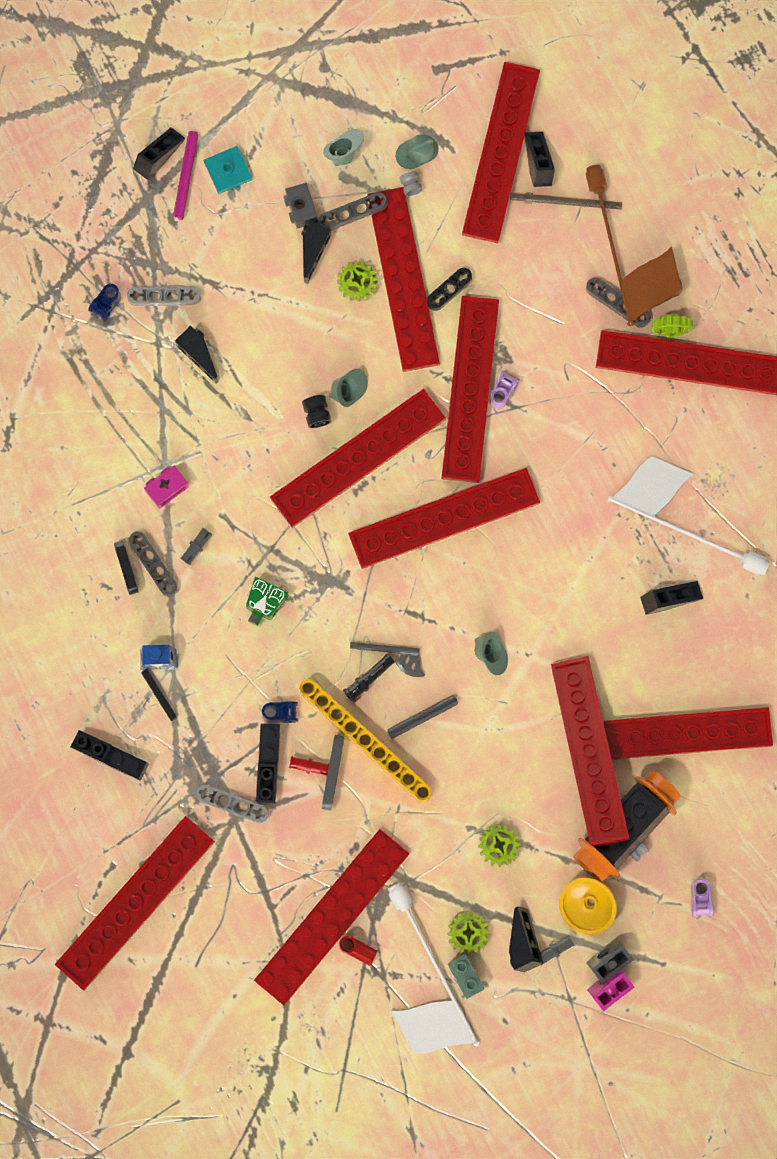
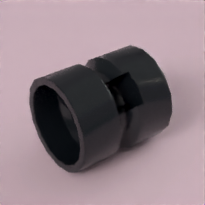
[302,395,332,428]

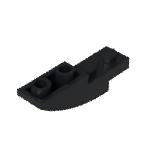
[256,723,280,803]
[70,730,149,781]

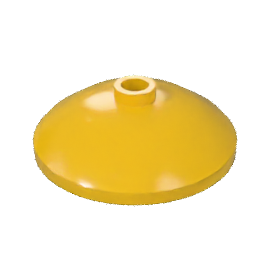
[559,877,617,935]

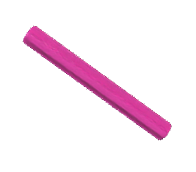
[173,131,198,220]

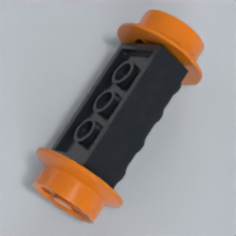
[573,770,681,882]

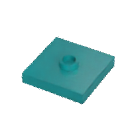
[203,146,252,194]

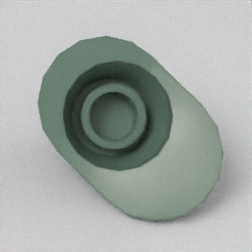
[323,129,364,166]
[395,134,439,169]
[329,369,368,407]
[474,632,508,675]

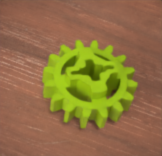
[337,260,378,302]
[652,313,693,338]
[478,824,521,867]
[447,911,490,955]

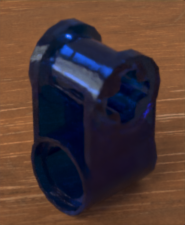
[88,284,121,321]
[262,701,299,723]

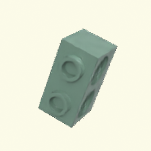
[448,954,484,1000]

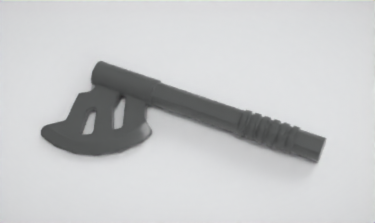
[350,642,425,677]

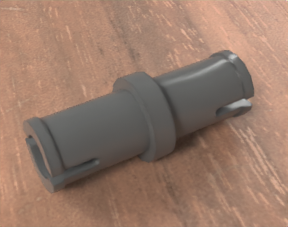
[180,527,212,565]
[540,935,575,966]

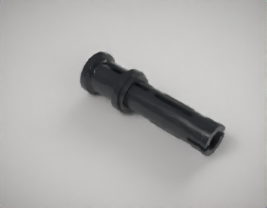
[343,654,395,703]

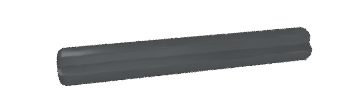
[387,695,458,739]

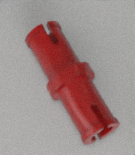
[289,756,329,776]

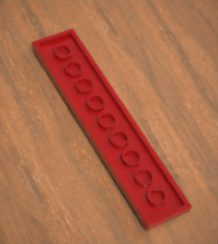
[462,61,540,244]
[367,187,440,372]
[441,296,499,483]
[595,330,777,395]
[270,388,446,528]
[348,468,540,569]
[551,656,630,847]
[603,707,773,760]
[54,816,215,991]
[254,829,410,1006]

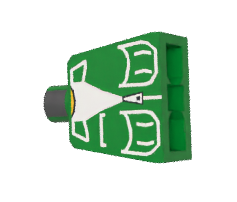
[246,577,289,626]

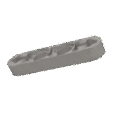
[127,286,201,306]
[196,785,268,823]

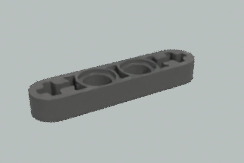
[318,192,388,230]
[586,278,650,328]
[129,531,178,597]
[322,735,344,811]

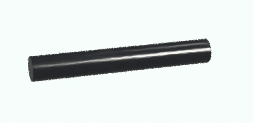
[141,669,177,721]

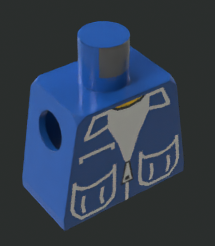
[140,645,177,670]

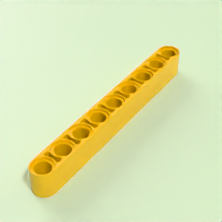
[299,679,432,803]

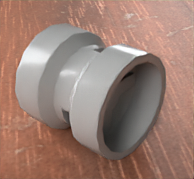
[400,171,422,196]

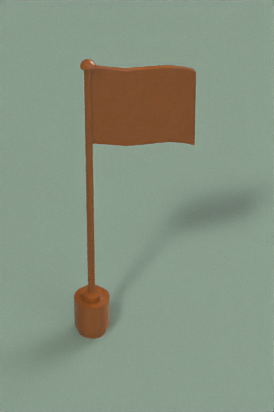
[585,165,682,326]

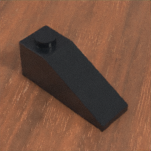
[133,127,185,180]
[524,132,555,187]
[301,221,331,284]
[175,325,219,384]
[640,581,703,615]
[509,906,543,973]

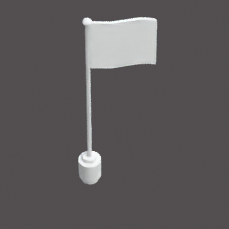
[607,456,770,575]
[388,882,480,1054]

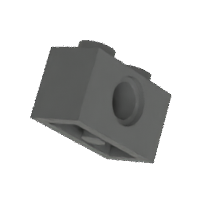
[283,182,318,229]
[586,939,634,984]

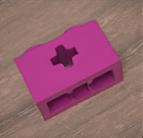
[144,465,189,509]
[587,970,635,1012]

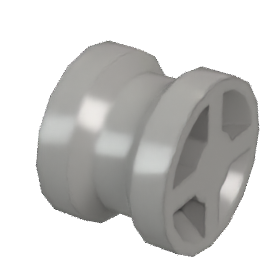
[630,843,649,862]

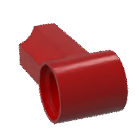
[339,935,378,966]

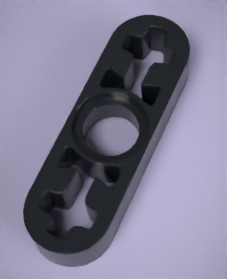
[427,268,472,311]
[114,540,139,595]

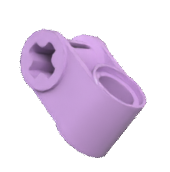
[490,371,520,409]
[691,879,713,918]

